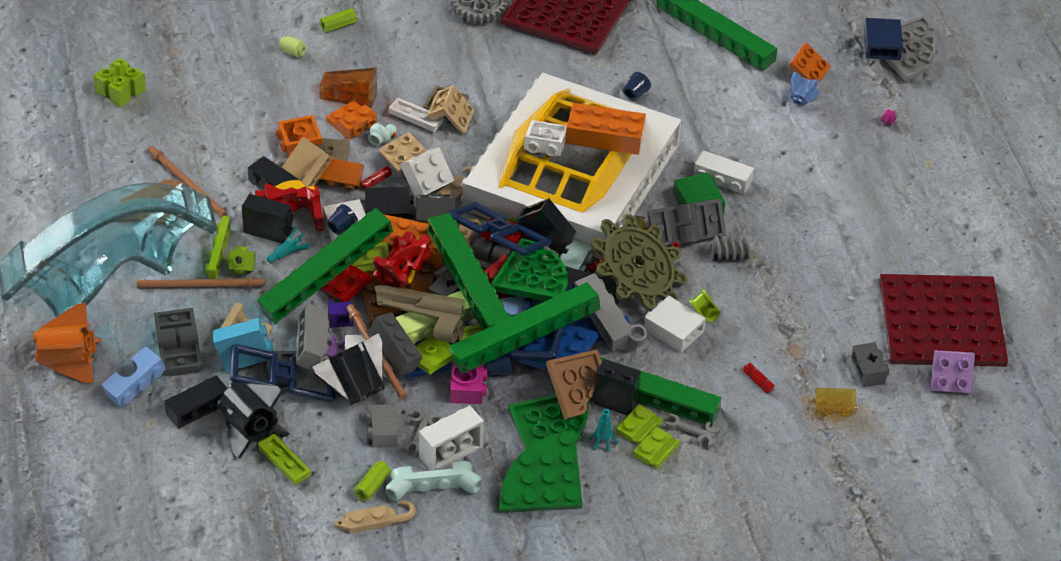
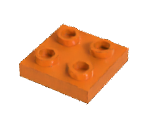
[788,42,831,86]

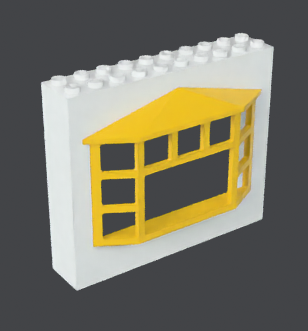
[461,72,681,259]

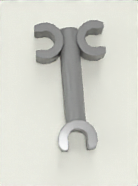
[405,409,441,457]
[665,414,720,450]

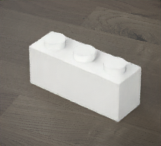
[693,150,754,194]

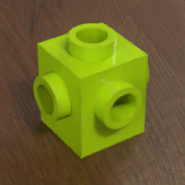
[226,246,256,274]

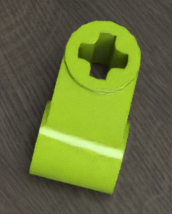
[688,288,720,322]

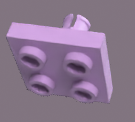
[931,350,975,393]

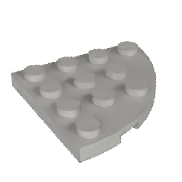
[886,15,937,82]

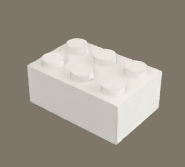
[419,406,484,471]

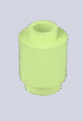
[279,36,306,58]

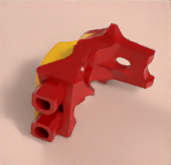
[255,180,323,231]
[372,231,432,288]

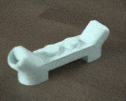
[386,461,482,501]

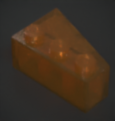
[319,67,377,108]

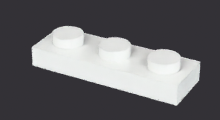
[388,98,444,132]

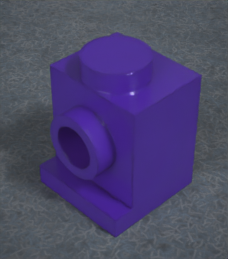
[328,300,356,328]

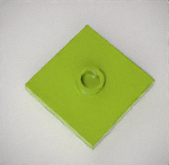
[416,335,452,375]

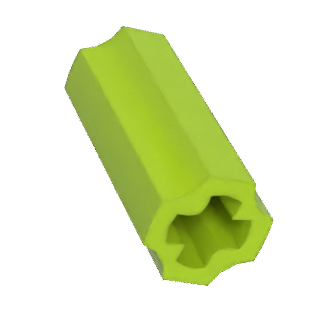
[320,8,357,33]
[354,461,391,502]

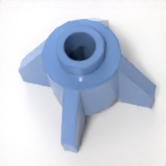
[791,72,820,106]

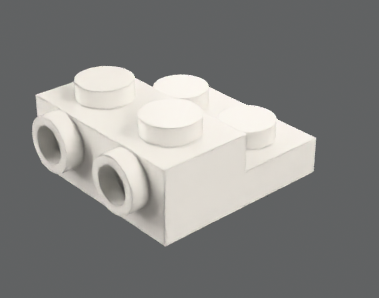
[524,120,567,156]

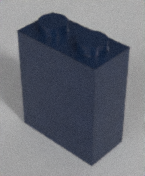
[864,18,903,60]

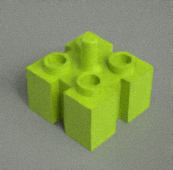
[93,58,146,107]

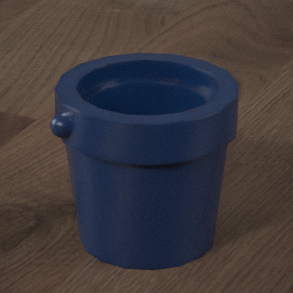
[623,72,651,101]
[326,204,358,235]
[486,353,512,376]

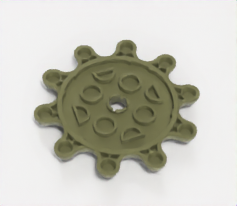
[590,214,688,310]

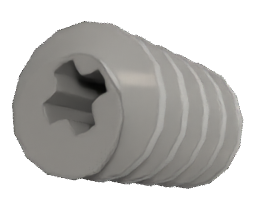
[710,236,751,260]

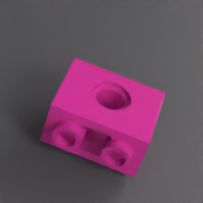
[450,361,487,404]

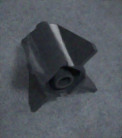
[311,334,385,405]
[217,382,290,459]

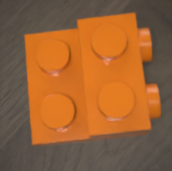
[326,100,377,140]
[276,115,323,156]

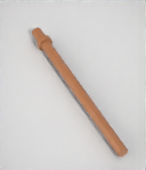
[148,146,227,218]
[137,277,265,288]
[346,304,407,400]

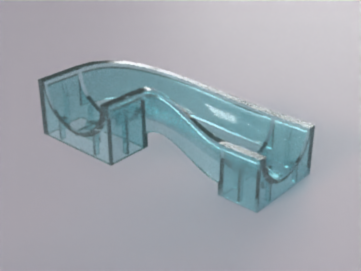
[0,183,217,317]

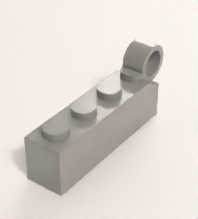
[574,273,647,351]
[296,303,329,371]

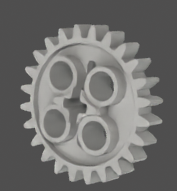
[452,0,508,24]

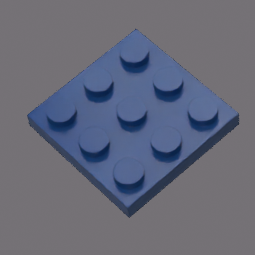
[518,325,598,370]

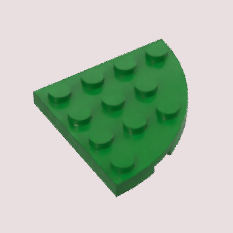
[490,238,568,301]
[508,394,588,449]
[499,430,583,513]

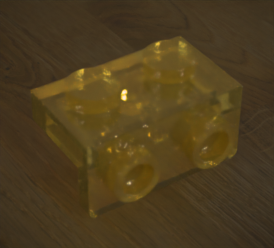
[815,388,857,417]

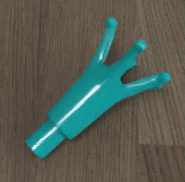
[266,226,310,264]
[589,409,619,452]

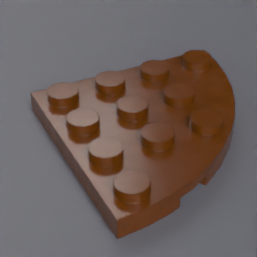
[361,264,435,327]

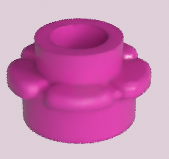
[881,109,897,126]

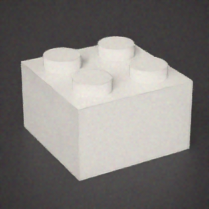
[400,147,454,198]

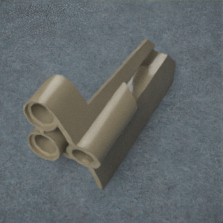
[374,285,465,343]

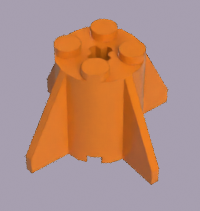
[33,303,102,383]

